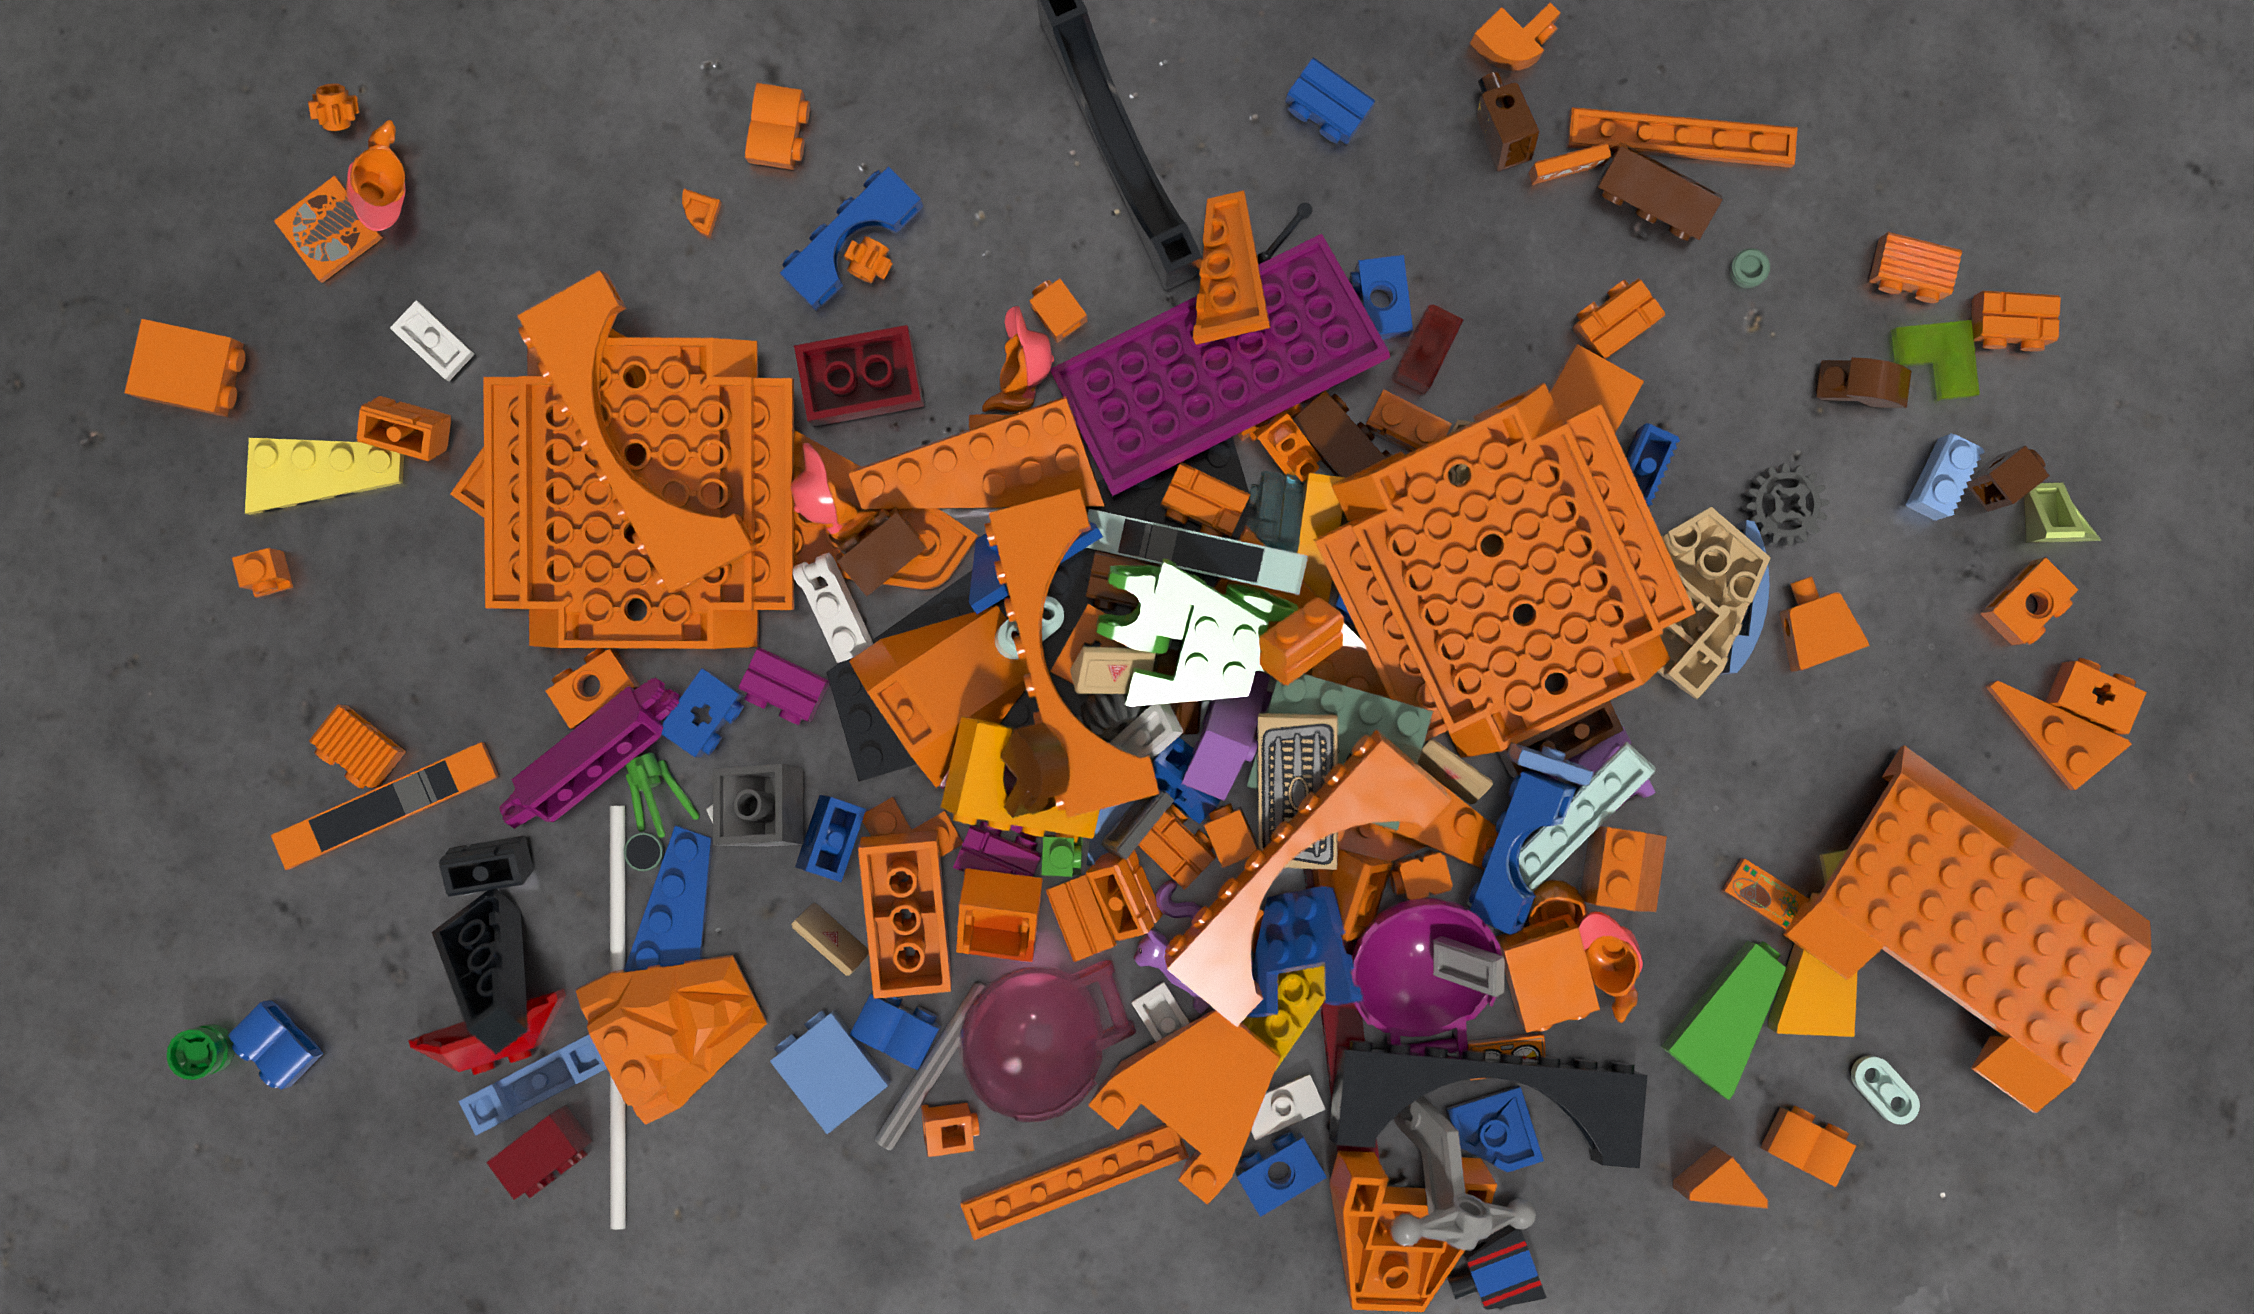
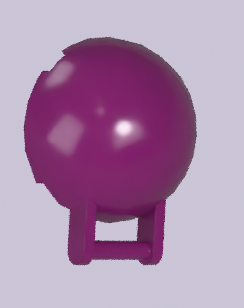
[1351,898,1502,1056]

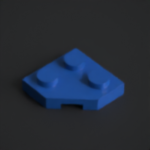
[1446,1085,1544,1173]

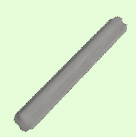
[875,981,992,1150]

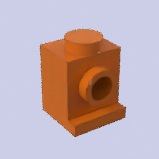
[232,548,293,598]
[921,1103,980,1157]

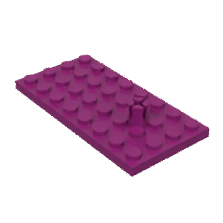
[1050,233,1390,496]

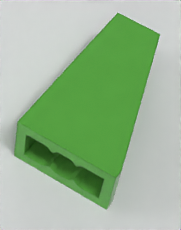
[1661,941,1786,1100]

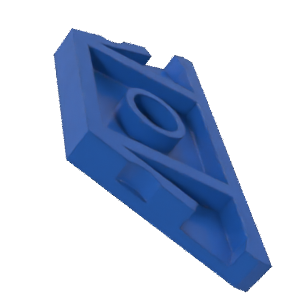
[969,521,1103,614]

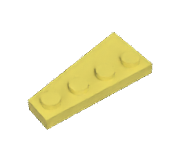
[245,438,404,515]

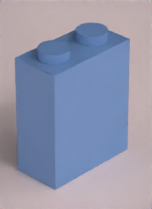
[770,1010,891,1134]

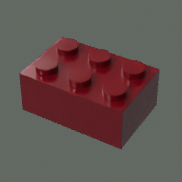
[794,325,924,427]

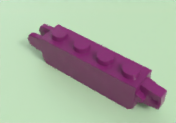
[499,677,680,829]

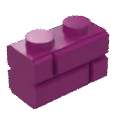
[738,647,830,725]
[953,821,1043,877]

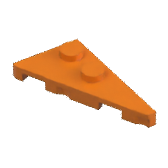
[1986,680,2132,790]

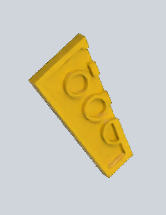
[1242,966,1325,1073]

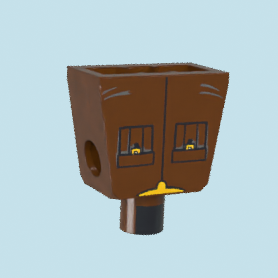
[1477,72,1540,172]

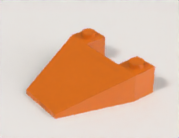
[1088,1009,1281,1205]
[1329,1151,1497,1312]

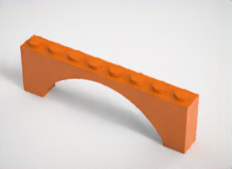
[517,270,758,593]
[984,489,1160,818]
[1164,729,1452,1027]

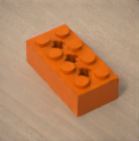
[858,830,952,999]

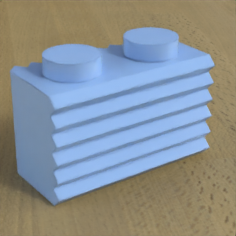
[1906,433,1985,521]

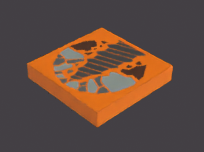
[274,175,383,283]

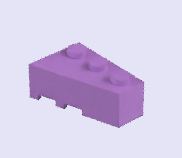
[1181,671,1272,801]

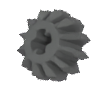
[1080,694,1146,742]

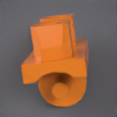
[1253,410,1321,483]

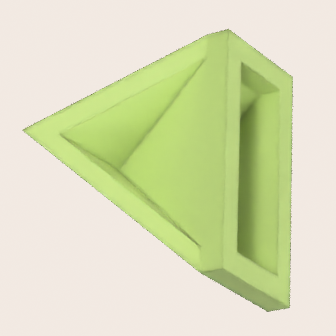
[2024,483,2102,543]

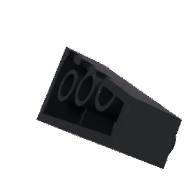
[431,889,528,1054]

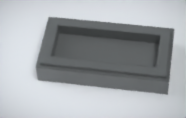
[1101,789,1174,860]

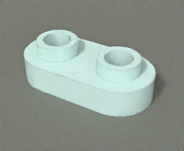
[995,596,1064,659]
[1851,1055,1920,1125]

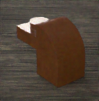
[1817,357,1912,408]
[1000,723,1070,818]

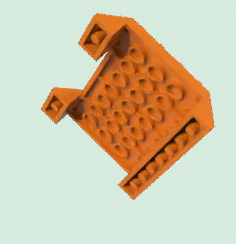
[1783,745,2152,1113]

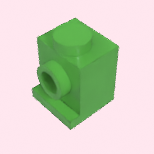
[1041,835,1083,877]

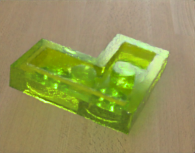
[1892,320,1980,401]

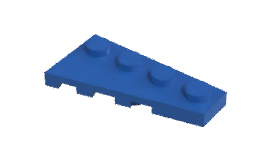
[624,825,713,972]

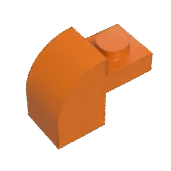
[1470,2,1561,71]

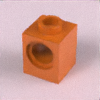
[1029,278,1087,343]

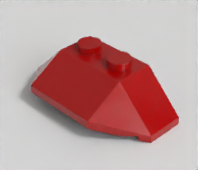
[408,989,566,1075]

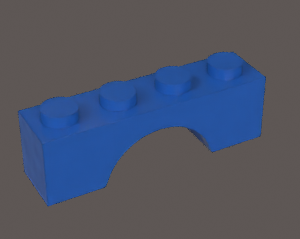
[780,166,924,312]
[1469,770,1576,934]

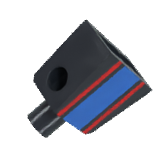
[1447,1224,1547,1310]

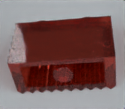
[1393,304,1463,394]

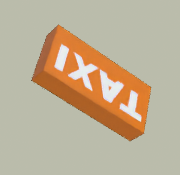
[1529,143,1611,185]

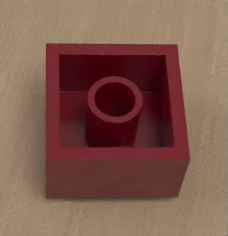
[486,1105,593,1200]

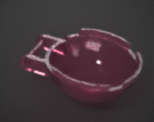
[959,960,1136,1122]

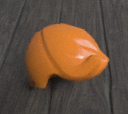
[1528,880,1587,926]

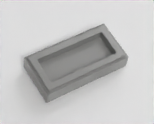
[1433,936,1505,997]

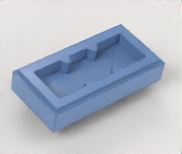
[1507,742,1593,786]

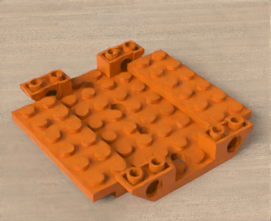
[483,337,794,649]
[1314,382,1696,758]

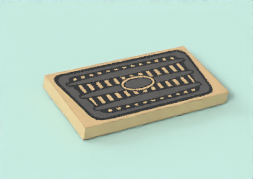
[1258,713,1338,870]

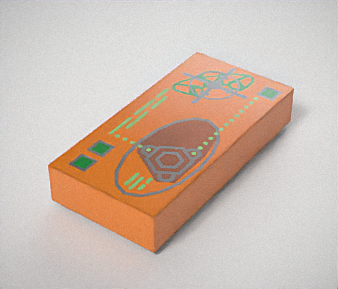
[1722,858,1810,930]

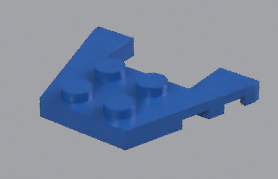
[1247,886,1362,1018]

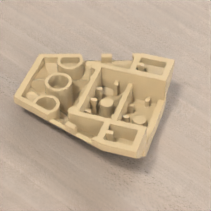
[1657,507,1771,700]

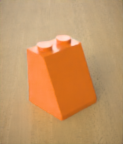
[1580,826,1667,912]

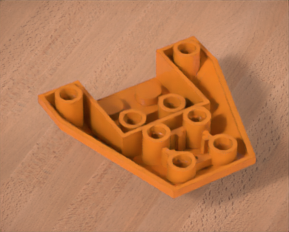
[849,605,1030,788]

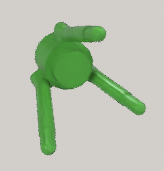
[626,753,699,838]

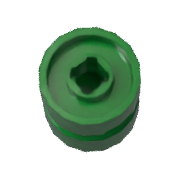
[166,1024,235,1080]

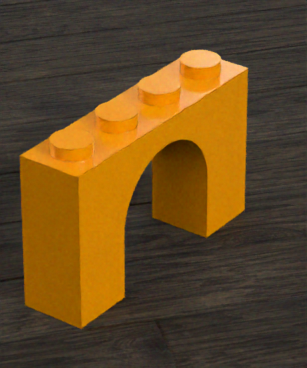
[940,716,1100,843]

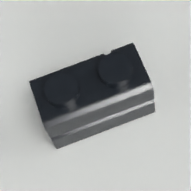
[439,836,533,897]

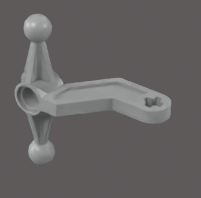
[1391,1096,1536,1250]

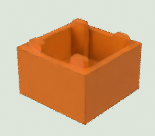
[956,868,1043,962]

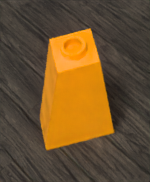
[1294,473,1345,604]
[1768,892,1858,1037]

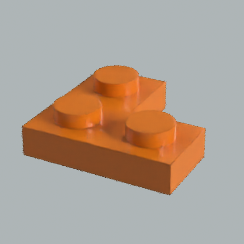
[862,797,964,881]

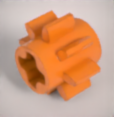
[308,84,359,131]
[843,236,893,284]

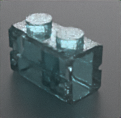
[1245,471,1306,553]

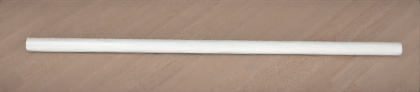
[610,806,626,1229]

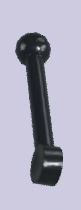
[1257,202,1312,264]

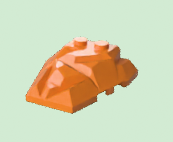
[576,955,767,1125]

